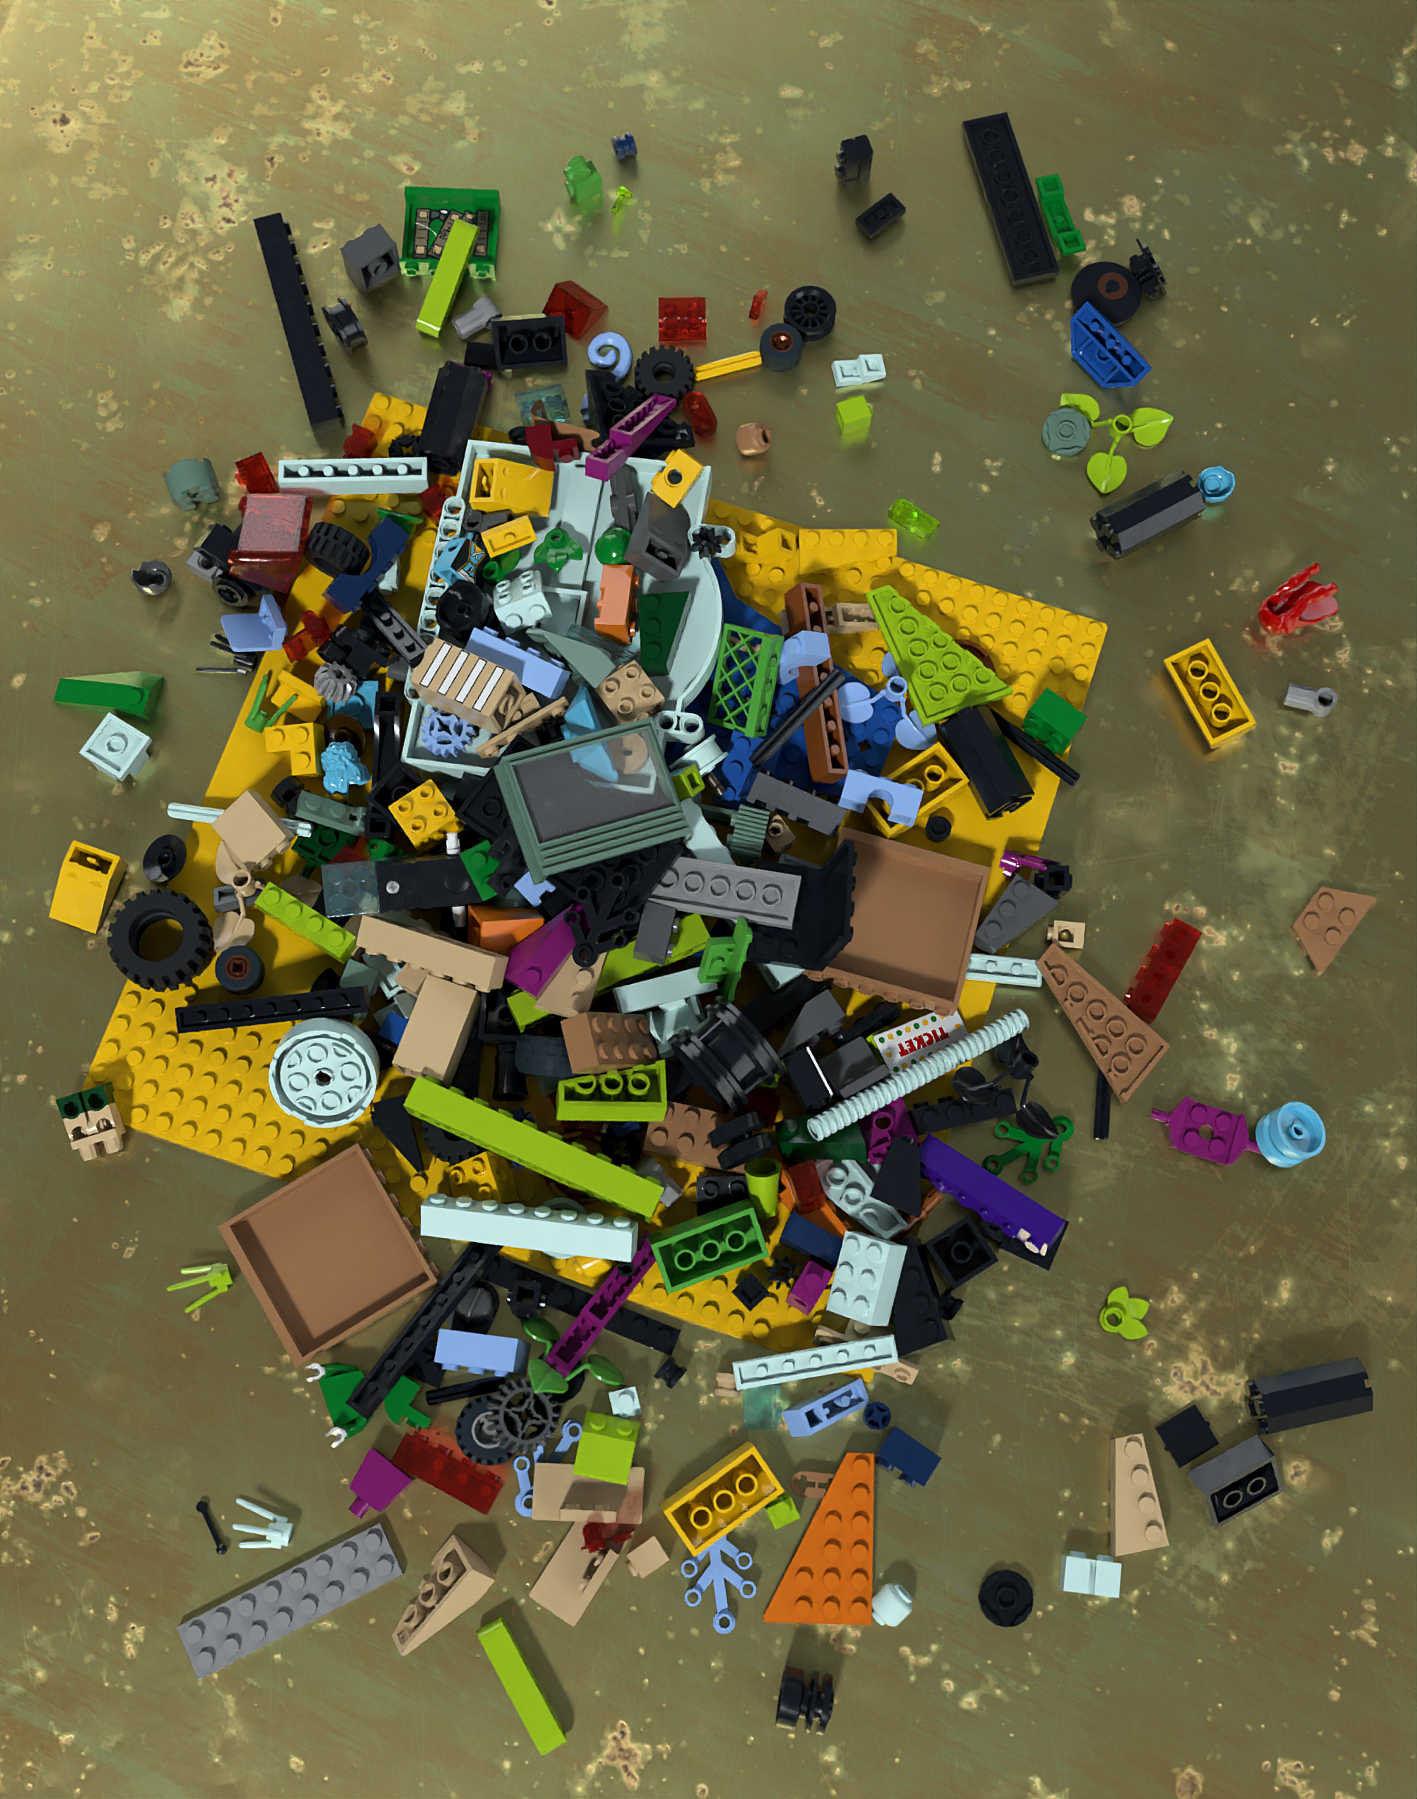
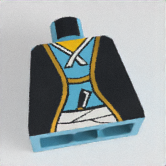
[433,532,489,590]

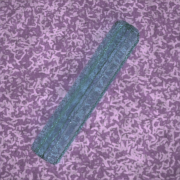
[567,623,639,664]

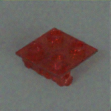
[658,297,706,341]
[281,610,331,663]
[581,1522,636,1554]

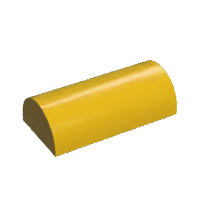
[1163,638,1256,749]

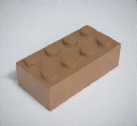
[560,1012,657,1074]
[643,1101,746,1175]

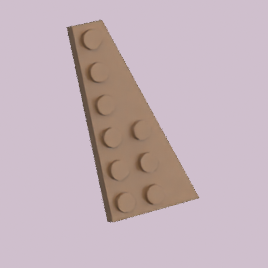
[1035,943,1171,1104]

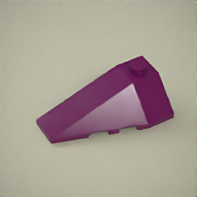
[504,902,590,1001]

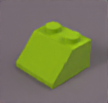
[573,1411,640,1486]

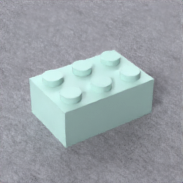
[826,1231,907,1326]

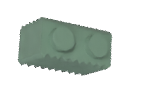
[725,804,770,864]

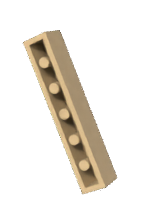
[356,915,509,992]

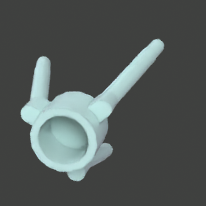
[232,1498,293,1549]

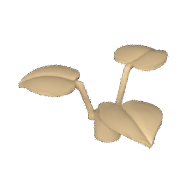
[212,840,323,953]

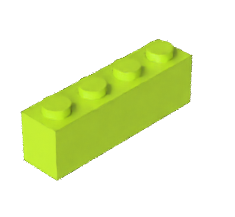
[254,881,357,965]

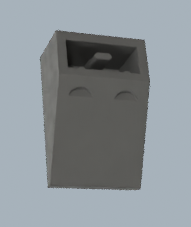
[623,492,688,582]
[777,989,845,1062]

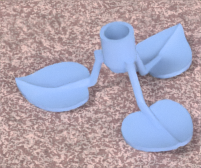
[837,651,937,750]

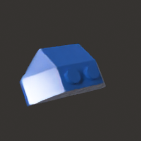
[1070,301,1153,388]

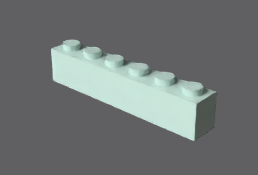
[278,457,430,496]

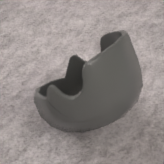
[131,560,172,596]

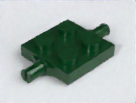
[291,801,360,880]

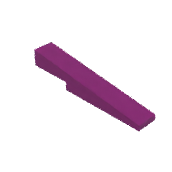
[585,393,677,482]
[544,1230,656,1378]

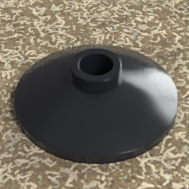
[143,834,187,883]

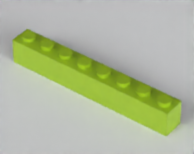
[507,912,711,1033]

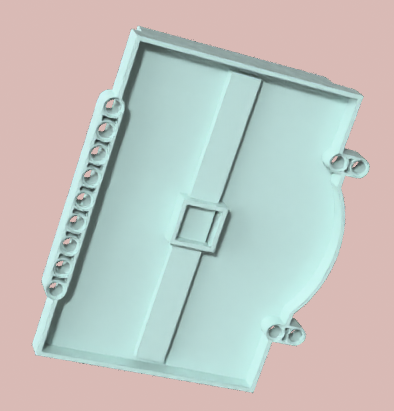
[401,440,737,807]

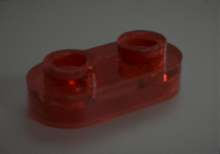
[683,391,717,437]

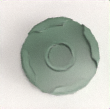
[1042,408,1090,457]

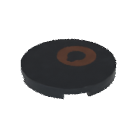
[1070,262,1142,327]

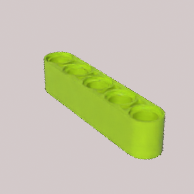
[416,218,480,338]
[476,1616,567,1756]

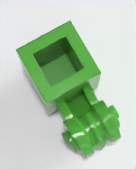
[563,156,603,203]

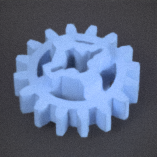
[420,708,476,759]

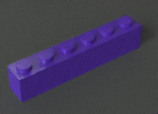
[919,1133,1065,1256]

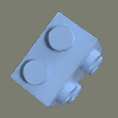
[221,594,288,652]

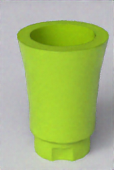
[744,1157,782,1219]

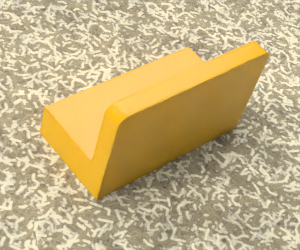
[481,515,537,558]
[271,670,328,723]

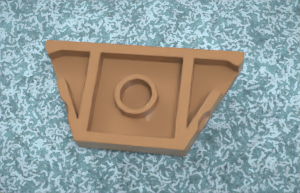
[1290,887,1376,976]

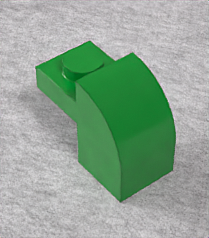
[384,1375,435,1431]

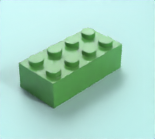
[647,1198,770,1294]

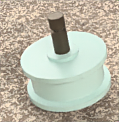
[669,734,729,797]

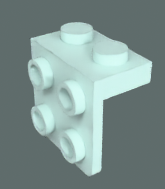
[493,570,553,635]

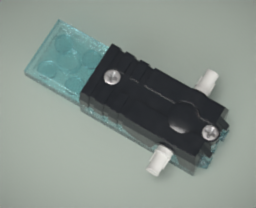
[321,832,485,927]

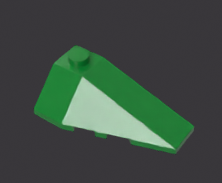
[53,671,164,723]

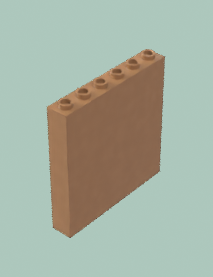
[802,826,990,1017]
[218,1143,441,1368]

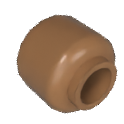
[735,422,772,456]

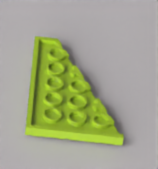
[865,584,1014,728]

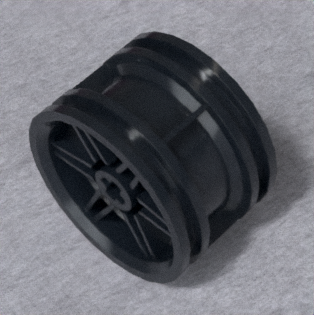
[667,996,786,1117]

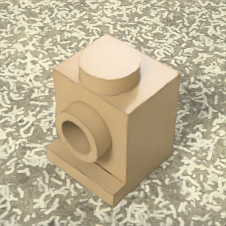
[1047,920,1085,949]

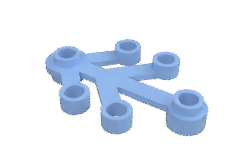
[512,1418,583,1517]
[681,1535,756,1634]

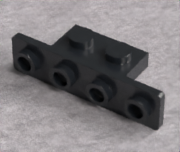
[486,800,566,898]

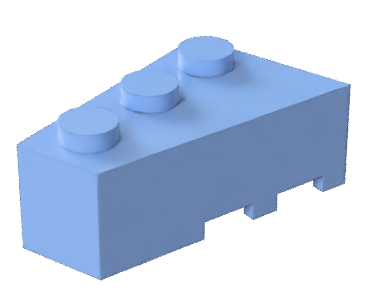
[434,1329,531,1378]

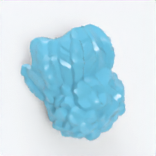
[321,741,371,796]

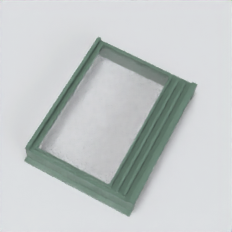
[493,717,693,885]

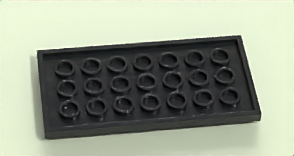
[454,734,685,933]

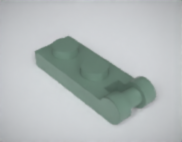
[295,790,367,836]

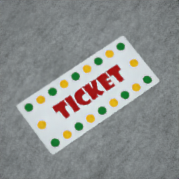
[873,1010,969,1075]

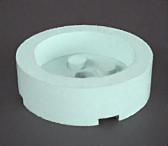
[269,1017,380,1128]

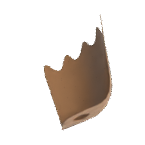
[530,399,600,453]

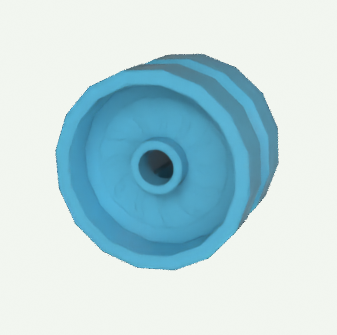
[1255,1101,1326,1168]

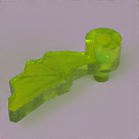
[610,186,633,215]

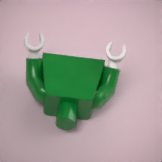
[304,1362,374,1447]

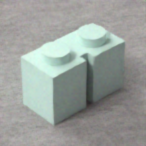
[1059,1551,1121,1598]

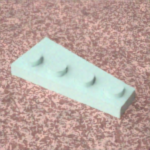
[799,1160,907,1240]

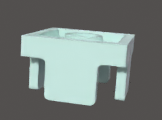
[79,712,152,781]
[646,995,706,1059]

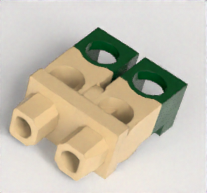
[56,1082,126,1161]

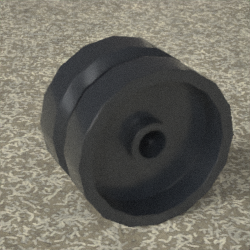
[435,581,500,645]
[707,1111,776,1171]

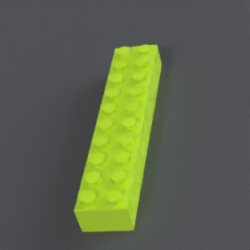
[403,1075,664,1223]

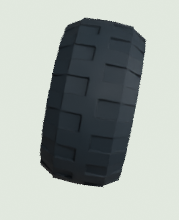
[515,1034,590,1078]

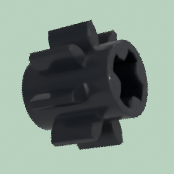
[691,527,723,560]
[765,1256,798,1290]

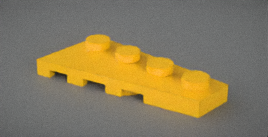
[798,529,897,578]

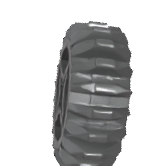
[485,1377,560,1454]

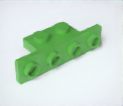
[697,918,753,1003]

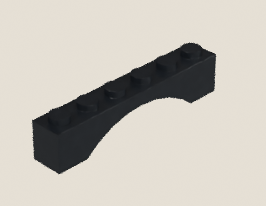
[364,692,405,846]

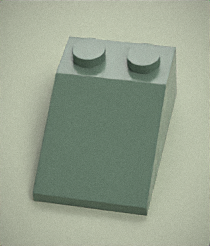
[526,629,616,689]

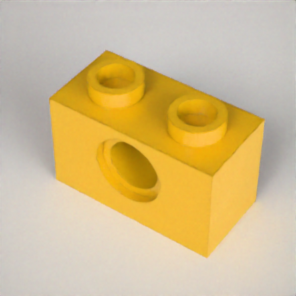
[650,449,706,508]

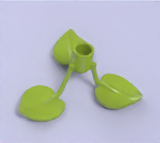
[1059,393,1173,493]

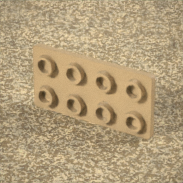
[531,1463,644,1524]
[529,1522,634,1626]

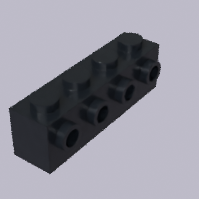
[908,1085,1018,1137]

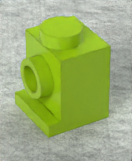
[764,1492,800,1530]

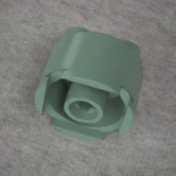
[163,458,220,511]

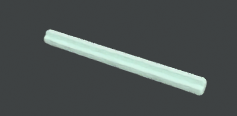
[167,802,314,837]

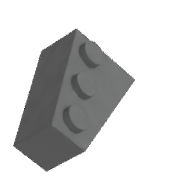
[973,874,1059,955]

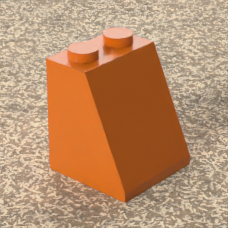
[467,904,546,956]

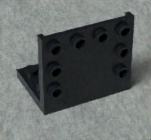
[746,839,857,972]

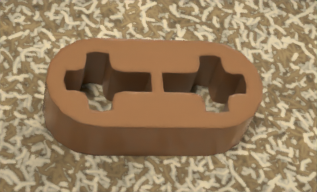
[790,1471,834,1499]

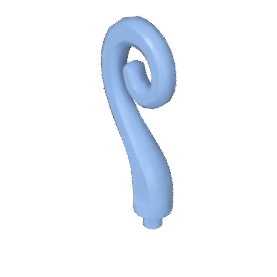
[580,332,633,424]

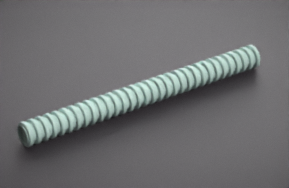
[807,1008,1030,1141]

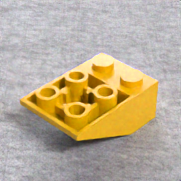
[469,458,554,517]
[49,840,128,935]

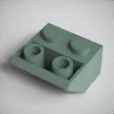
[336,959,380,1026]

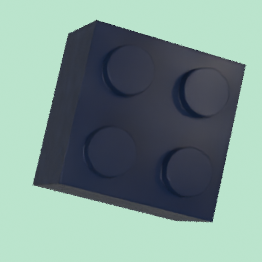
[874,1426,942,1488]

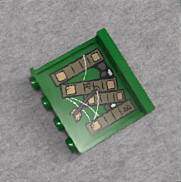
[399,186,500,279]

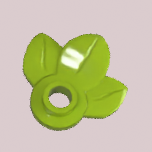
[1099,1286,1149,1340]

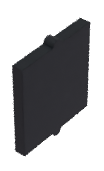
[1154,1404,1219,1468]

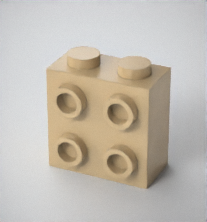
[593,660,665,726]

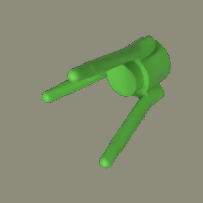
[244,675,297,734]

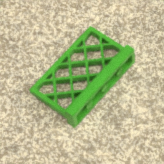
[707,623,784,738]

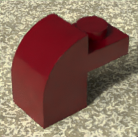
[525,424,580,472]

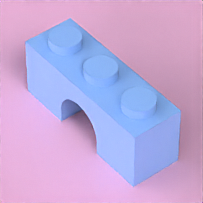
[758,630,831,685]
[838,769,923,827]

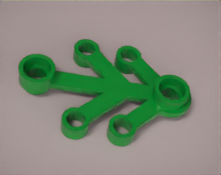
[981,1115,1074,1184]

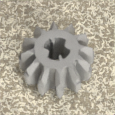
[313,661,357,704]

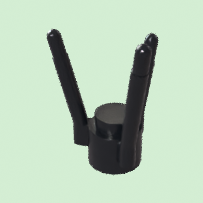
[196,634,258,676]

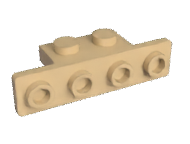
[476,692,570,759]
[812,1318,920,1384]

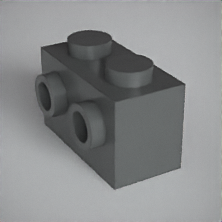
[633,902,680,965]

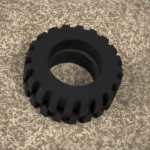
[107,888,214,992]

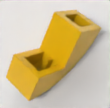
[726,528,796,564]

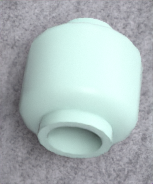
[871,1584,913,1627]

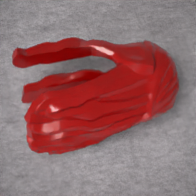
[1257,562,1339,635]

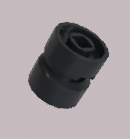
[316,624,353,666]
[271,775,313,821]

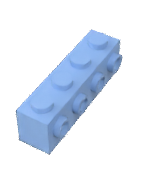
[464,626,571,700]

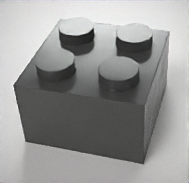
[340,223,401,295]

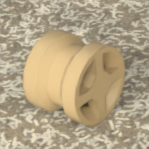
[714,1373,741,1398]

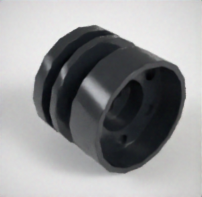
[775,1665,834,1736]

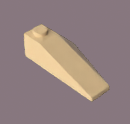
[392,1534,495,1656]

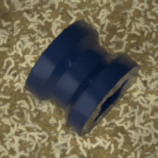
[611,132,637,161]
[862,1402,891,1430]

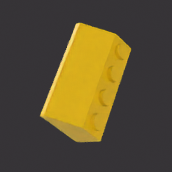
[659,1440,784,1557]

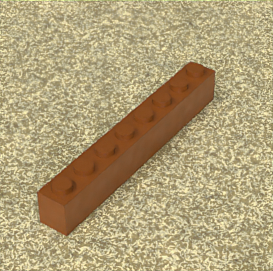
[784,582,849,784]

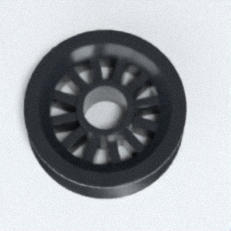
[783,286,836,342]

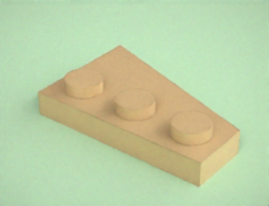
[534,943,607,1018]

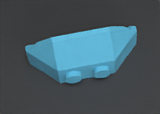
[560,684,619,784]

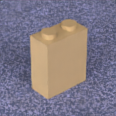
[211,790,295,871]

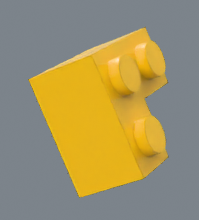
[265,722,325,778]

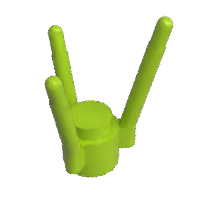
[167,1262,233,1313]

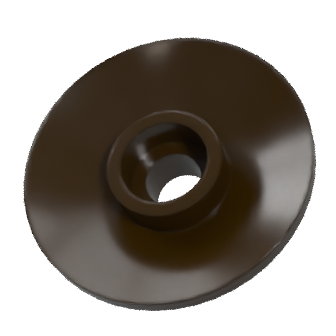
[323,714,367,758]

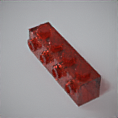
[1123,917,1202,1024]
[390,1430,505,1516]

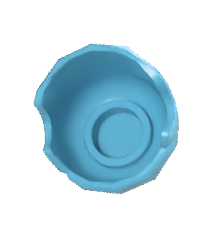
[1196,466,1235,503]

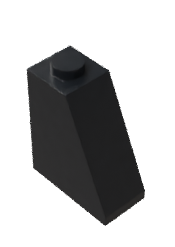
[869,1134,921,1218]

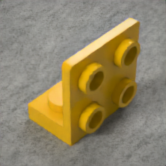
[388,779,464,856]
[446,1151,520,1204]

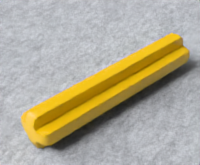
[694,350,762,381]

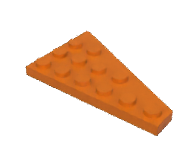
[763,1452,874,1625]

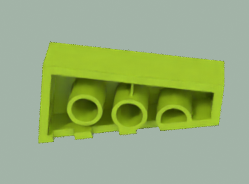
[556,1059,667,1122]

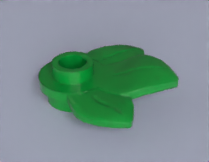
[534,528,583,573]
[482,550,521,586]

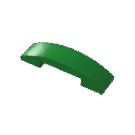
[1035,173,1086,256]

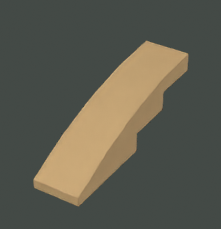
[779,603,879,636]

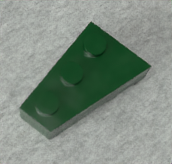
[639,591,692,677]
[774,1109,867,1163]

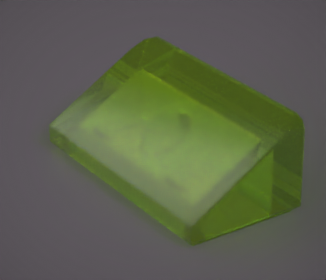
[887,497,941,542]

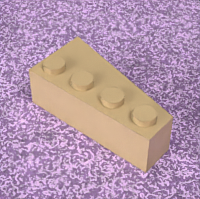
[1109,1433,1169,1557]

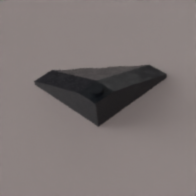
[585,369,696,458]

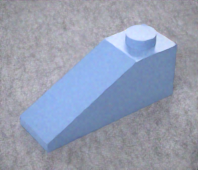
[782,1378,871,1437]

